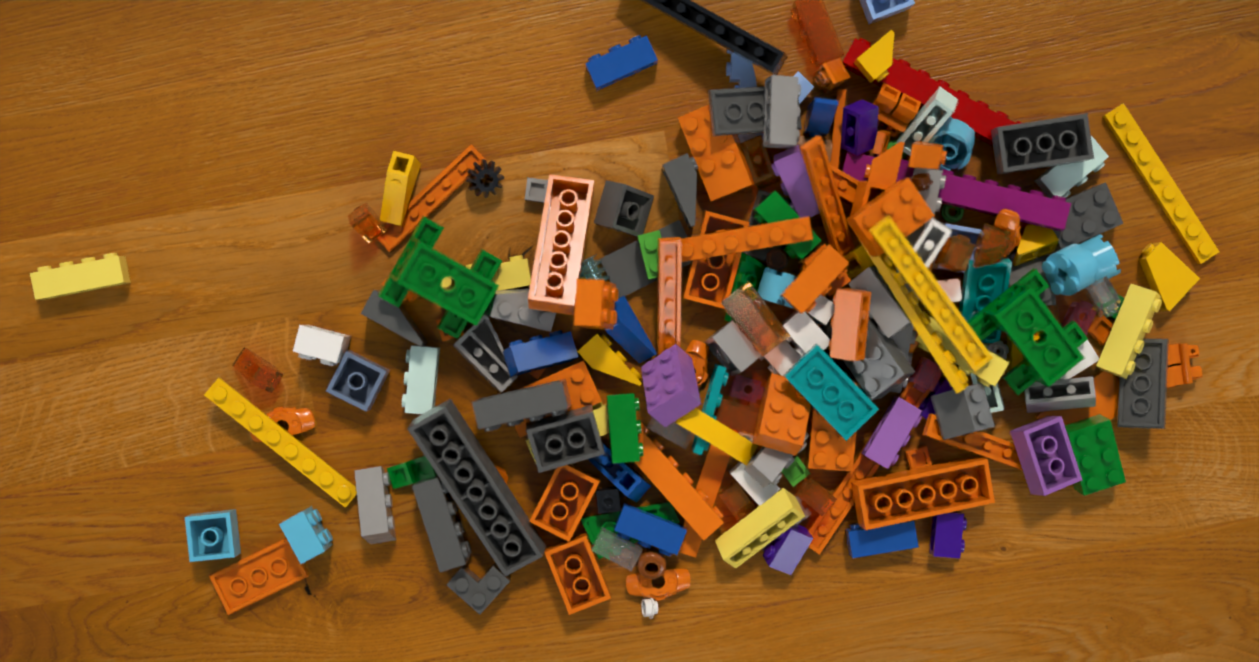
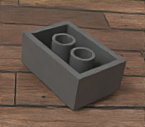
[1053,182,1124,251]
[526,405,605,473]

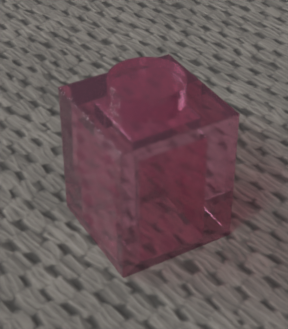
[909,357,943,393]

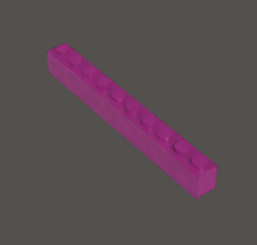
[843,151,1071,232]

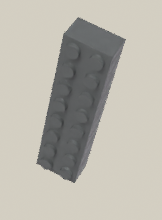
[407,398,546,576]

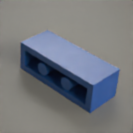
[585,35,658,91]
[503,330,578,377]
[614,503,687,556]
[845,520,919,558]

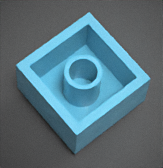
[279,506,333,564]
[185,509,241,562]

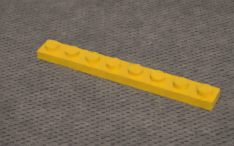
[1102,103,1219,264]
[869,216,993,372]
[858,238,969,393]
[204,377,357,508]

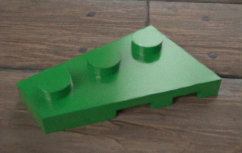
[724,252,771,328]

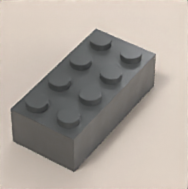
[991,113,1094,175]
[820,317,915,400]
[472,379,572,432]
[412,475,472,572]

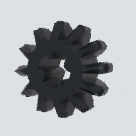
[465,159,504,198]

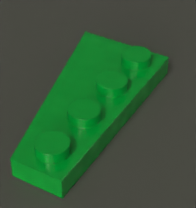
[581,501,680,559]

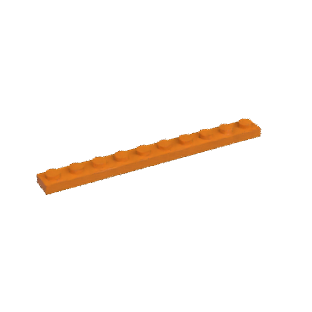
[808,358,943,555]

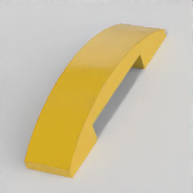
[674,408,758,466]

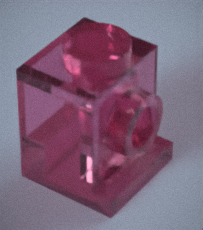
[1061,300,1097,336]
[729,374,764,403]

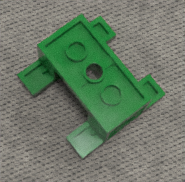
[378,216,502,339]
[967,268,1088,395]

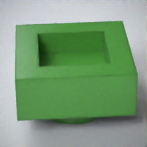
[781,455,811,487]

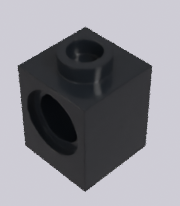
[596,486,621,514]

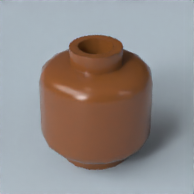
[637,546,667,579]

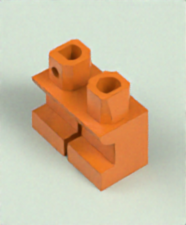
[872,82,921,137]
[1167,343,1202,388]

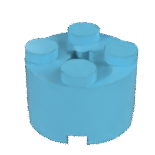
[928,117,975,171]
[1079,234,1121,286]
[1042,244,1098,296]
[756,267,796,309]

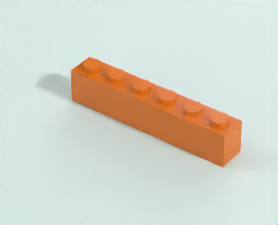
[635,422,724,541]

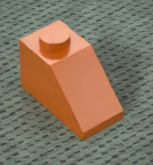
[908,141,947,169]
[864,142,905,187]

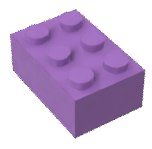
[641,344,701,427]
[1010,416,1082,496]

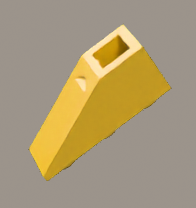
[380,151,421,227]
[577,333,642,386]

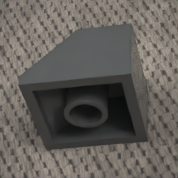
[594,180,654,237]
[931,383,995,440]

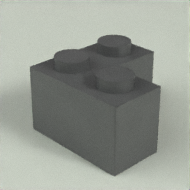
[447,562,511,614]

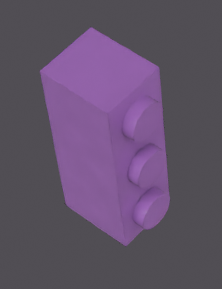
[771,145,820,217]
[861,396,922,469]

